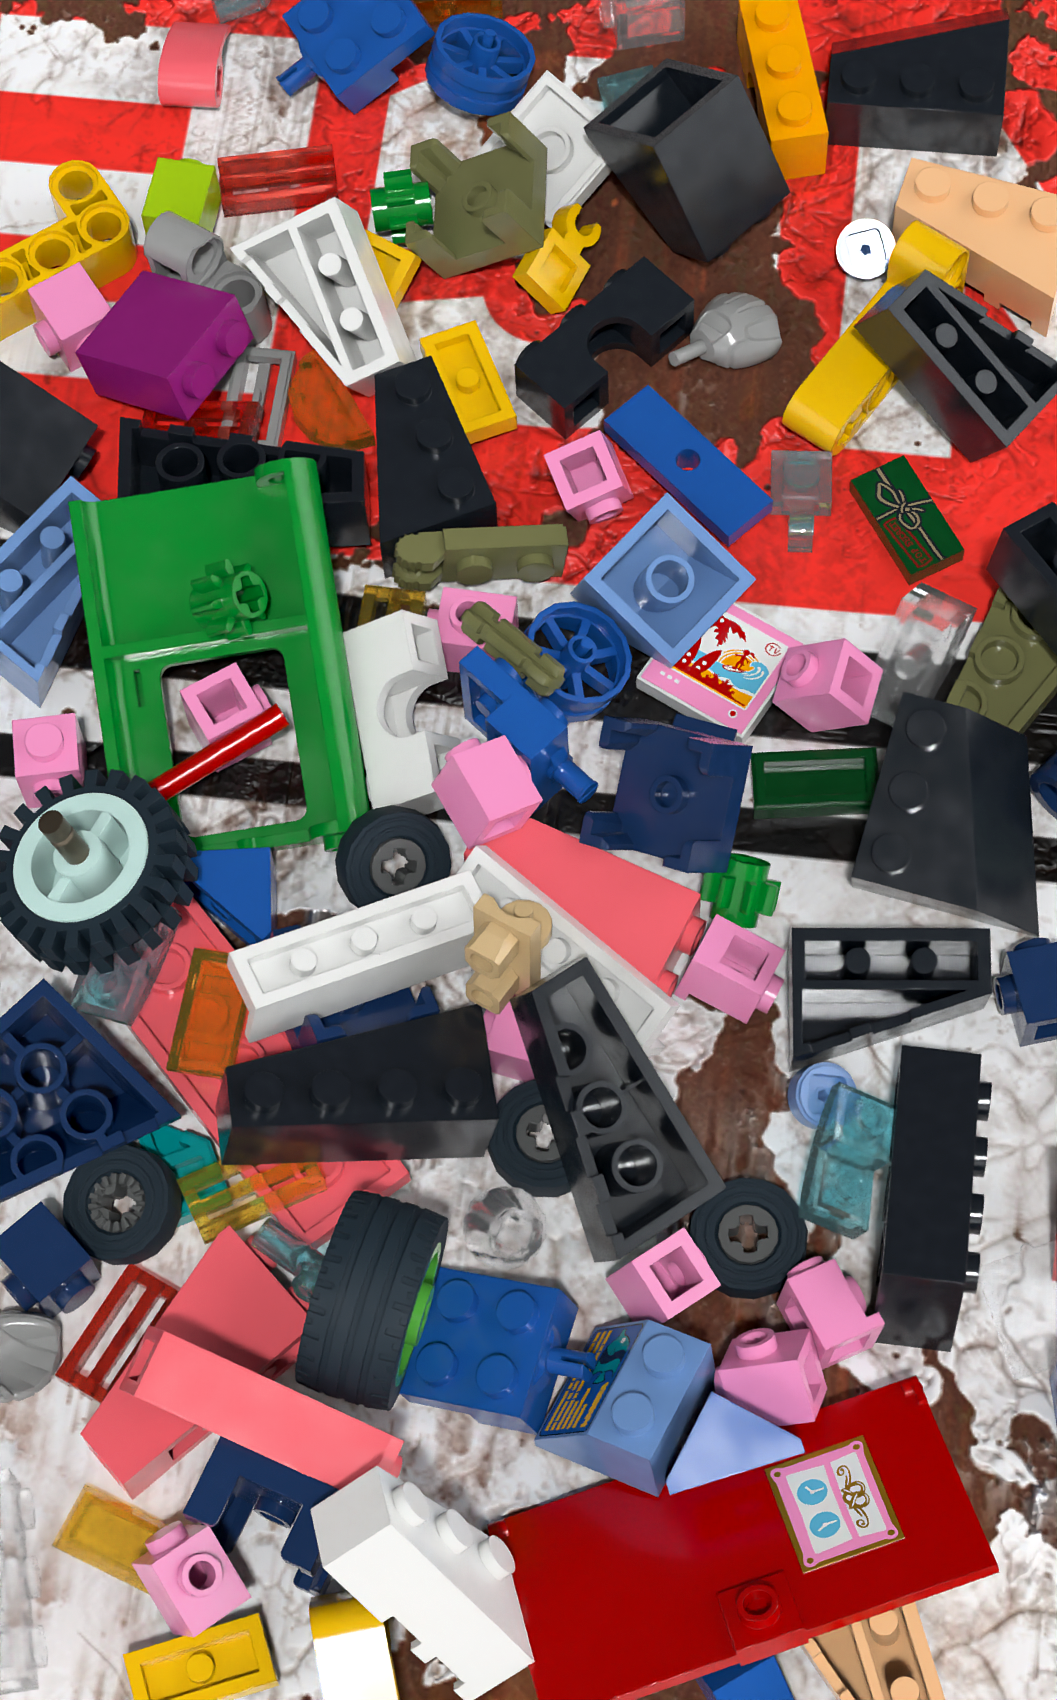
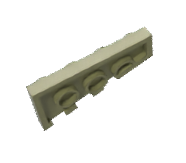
[946,586,1057,734]

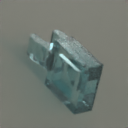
[770,450,832,553]

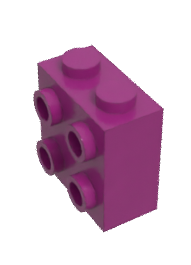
[75,270,254,421]

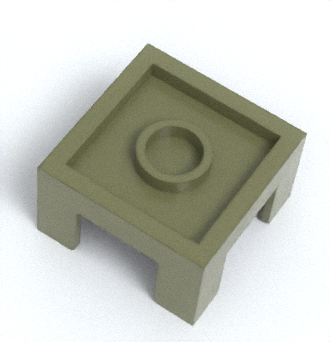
[405,111,548,279]

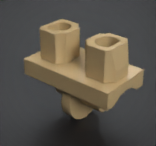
[464,893,552,1014]

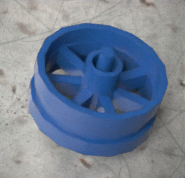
[425,12,536,116]
[522,601,632,723]

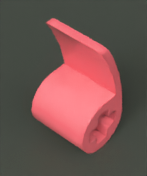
[158,22,231,108]

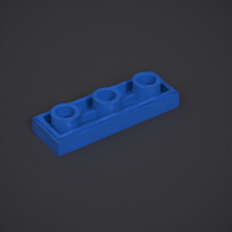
[604,385,773,547]

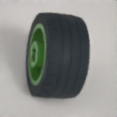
[295,1191,449,1411]

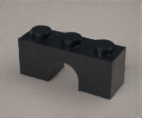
[514,256,694,440]

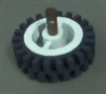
[0,769,198,975]

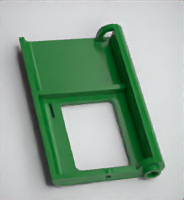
[68,457,370,852]

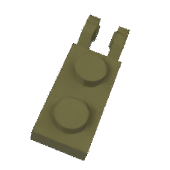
[392,524,568,591]

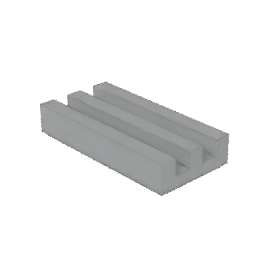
[219,346,297,447]

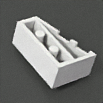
[230,197,416,397]
[310,1466,535,1700]

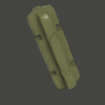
[461,601,565,697]

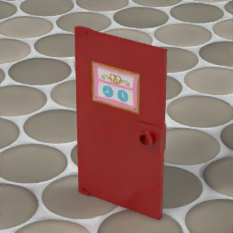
[487,1375,999,1700]

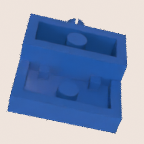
[276,0,436,115]
[459,646,598,813]
[399,1267,596,1435]

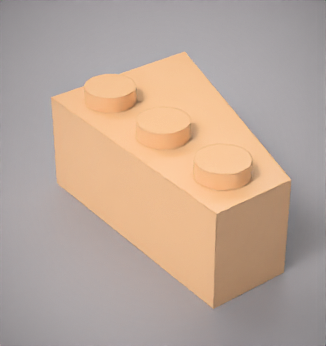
[892,157,1057,337]
[800,1602,945,1700]

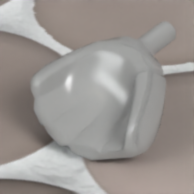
[668,292,782,369]
[0,1310,61,1403]

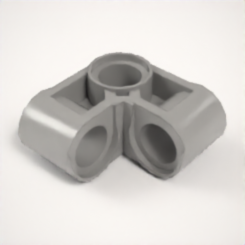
[143,211,272,347]

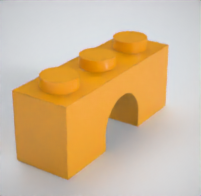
[737,0,829,180]

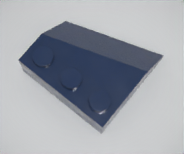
[0,978,181,1203]

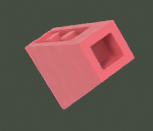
[464,817,707,997]
[80,1225,310,1500]
[119,1325,404,1490]

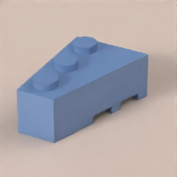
[0,476,101,708]

